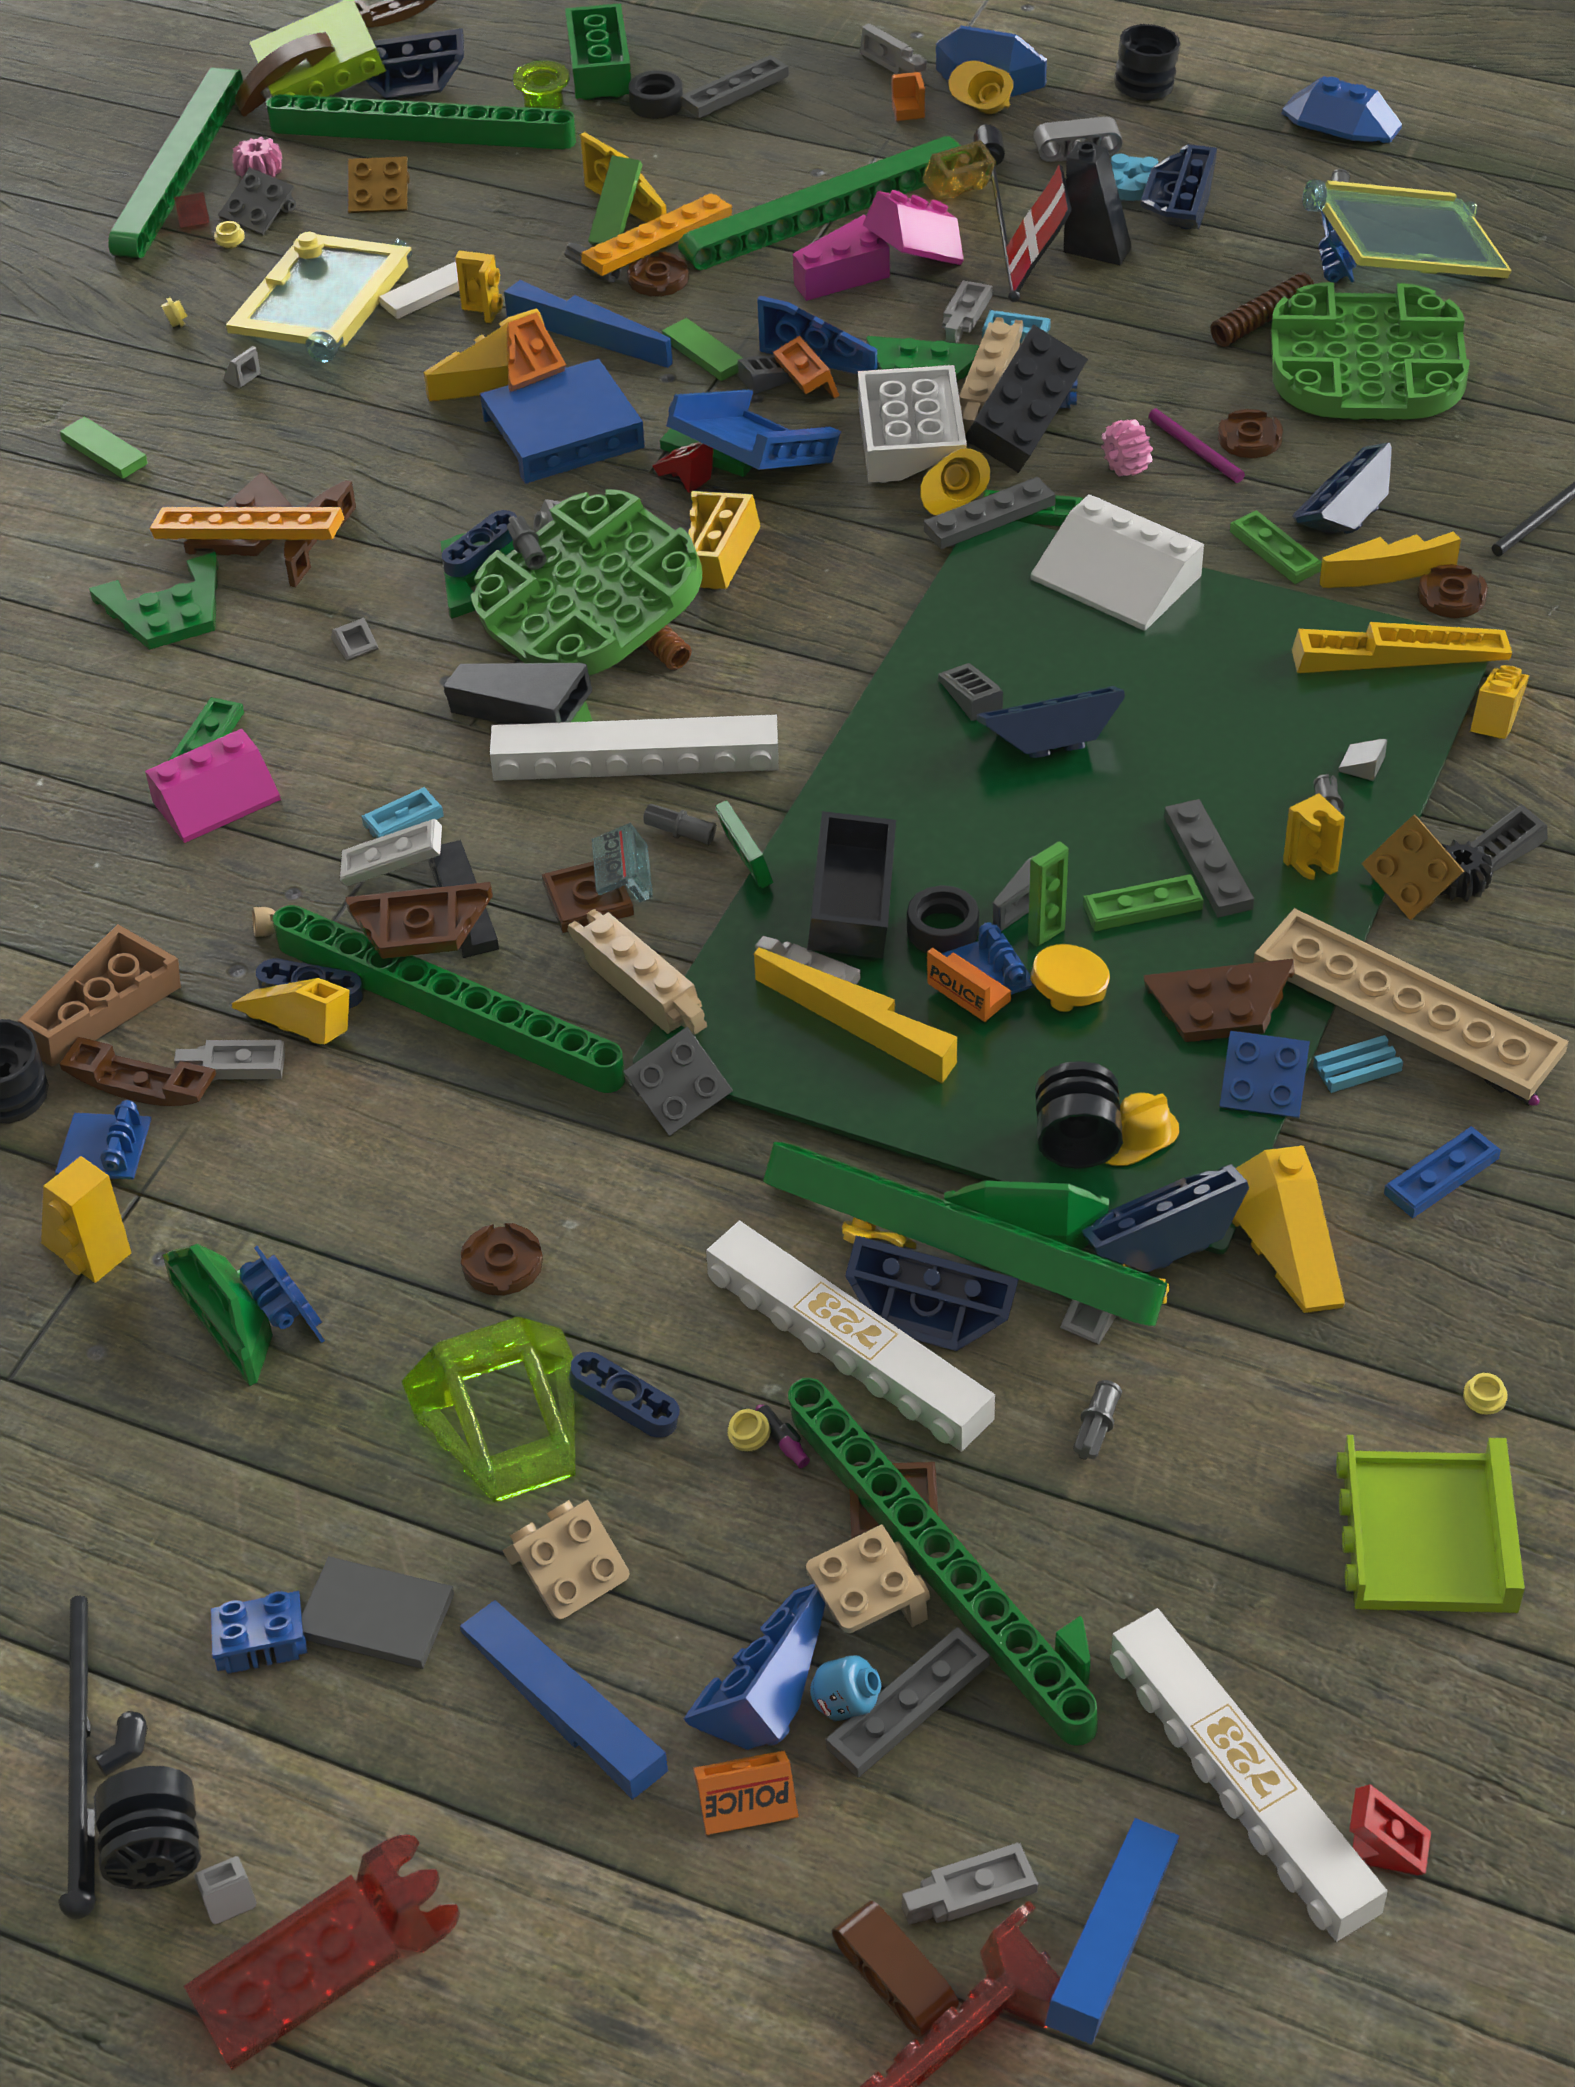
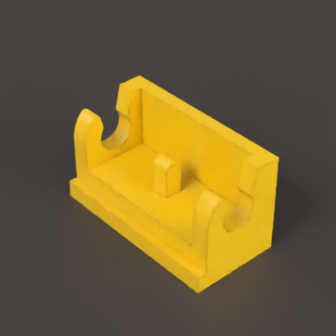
[1283,793,1345,880]

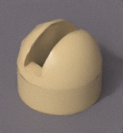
[252,907,276,937]

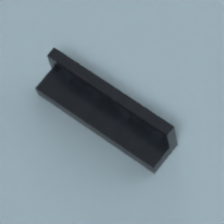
[427,840,499,958]

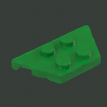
[867,336,980,381]

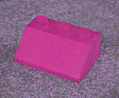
[863,190,964,265]
[145,729,281,843]

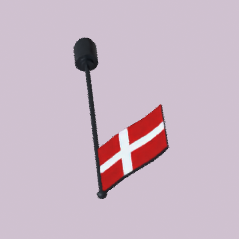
[973,124,1071,302]

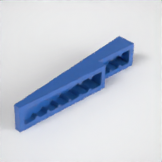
[504,280,673,368]
[460,1600,668,1800]
[1045,1818,1179,2045]

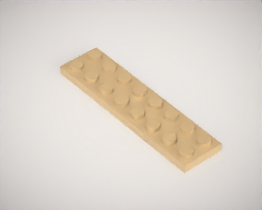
[1253,908,1569,1100]

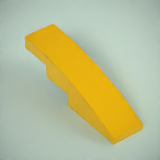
[1319,531,1461,588]

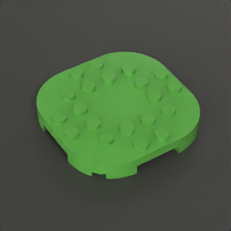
[1271,282,1469,420]
[471,489,702,675]

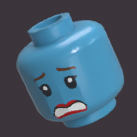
[810,1656,881,1721]

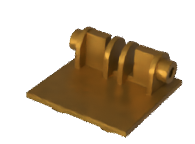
[348,157,410,213]
[1362,814,1464,920]

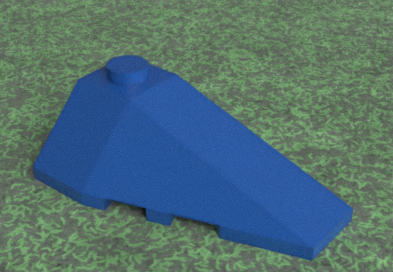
[757,296,878,375]
[684,1584,826,1750]

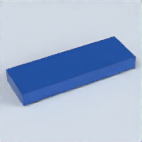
[1384,1126,1501,1218]

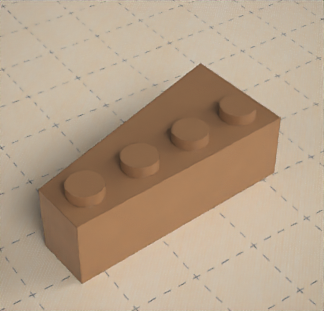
[18,924,181,1067]

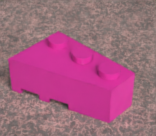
[793,215,890,301]

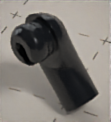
[94,1711,148,1777]

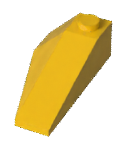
[580,132,667,223]
[424,308,545,401]
[1232,1146,1345,1313]

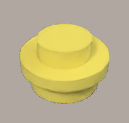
[214,221,245,248]
[293,232,324,259]
[161,297,188,327]
[1463,1373,1508,1415]
[728,1409,771,1452]

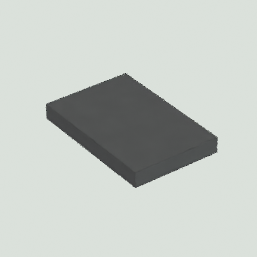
[302,1556,454,1669]

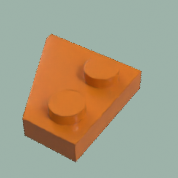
[507,312,566,392]

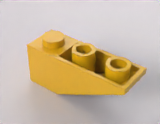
[1470,665,1529,739]
[232,978,350,1045]

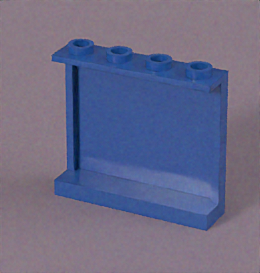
[480,358,645,484]
[666,390,841,470]

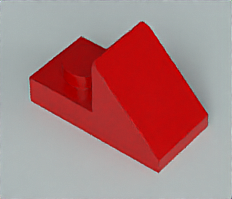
[652,442,713,493]
[1349,1784,1431,1876]

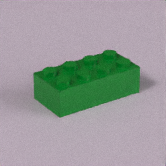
[565,3,631,100]

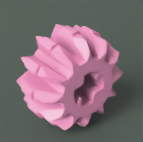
[232,137,282,179]
[1101,419,1153,476]

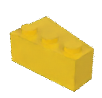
[688,491,761,589]
[41,1156,132,1283]

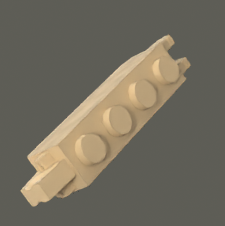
[959,317,1023,435]
[568,909,707,1035]

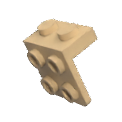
[502,1500,629,1620]
[806,1524,930,1633]

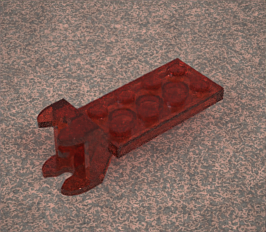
[184,1834,460,2070]
[860,1901,1061,2087]

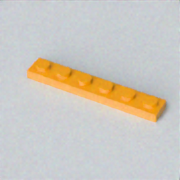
[581,193,732,276]
[150,507,344,540]

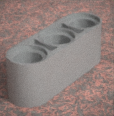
[1033,117,1123,162]

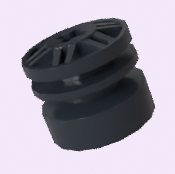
[1114,24,1181,100]
[0,1019,49,1124]
[1035,1061,1123,1169]
[94,1766,201,1889]

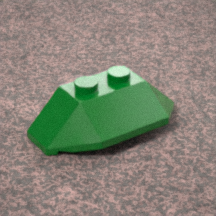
[944,1181,1109,1250]
[162,1244,273,1386]

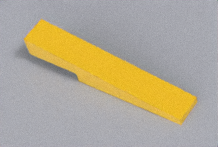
[1292,622,1512,673]
[754,947,957,1084]

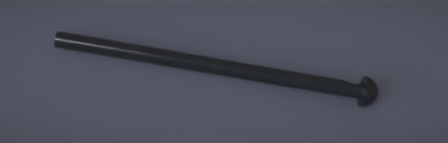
[58,1595,96,1919]

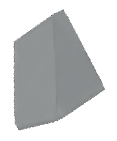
[224,346,261,389]
[331,618,379,661]
[1339,739,1387,781]
[1060,1299,1116,1344]
[194,1856,257,1924]

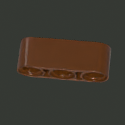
[831,1900,959,2037]

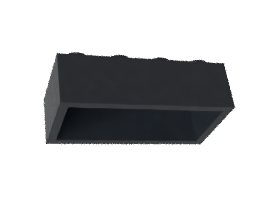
[965,324,1088,473]
[807,811,896,959]

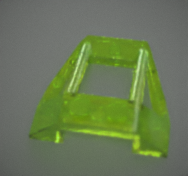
[402,1317,576,1503]

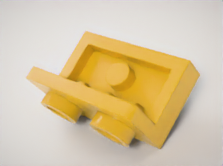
[455,250,503,323]

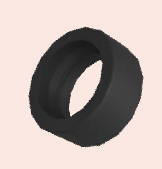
[628,70,683,119]
[907,885,979,954]

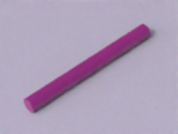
[1148,408,1245,483]

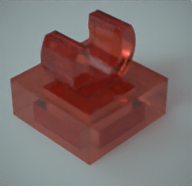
[174,192,210,228]

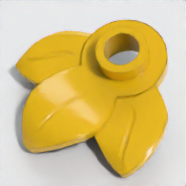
[842,1217,917,1249]

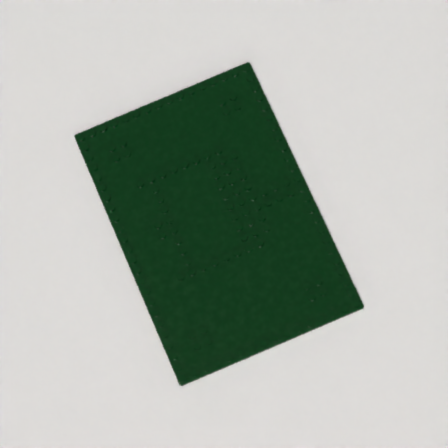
[633,520,1490,1254]

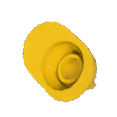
[948,60,1013,114]
[920,449,990,516]
[1105,1093,1179,1166]

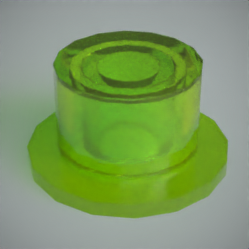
[513,60,570,109]

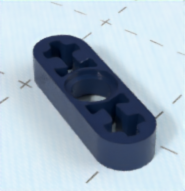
[442,510,517,577]
[256,958,364,1008]
[568,1352,680,1438]

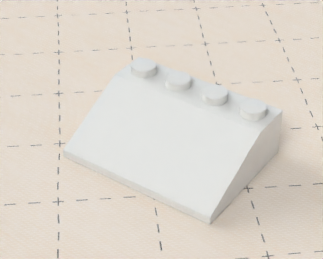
[858,365,967,483]
[1031,494,1204,631]

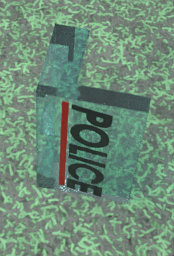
[592,823,653,902]

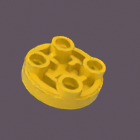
[1030,944,1110,1012]

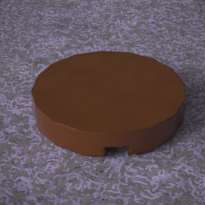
[628,252,689,296]
[1217,409,1283,458]
[1417,564,1488,618]
[461,1223,543,1296]

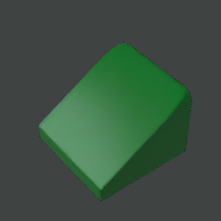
[1055,1616,1091,1686]

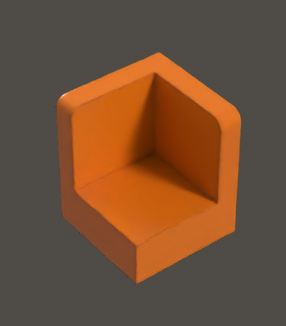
[892,72,925,121]

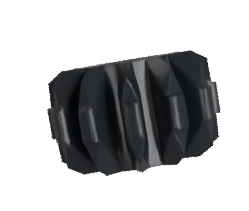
[1439,840,1493,902]

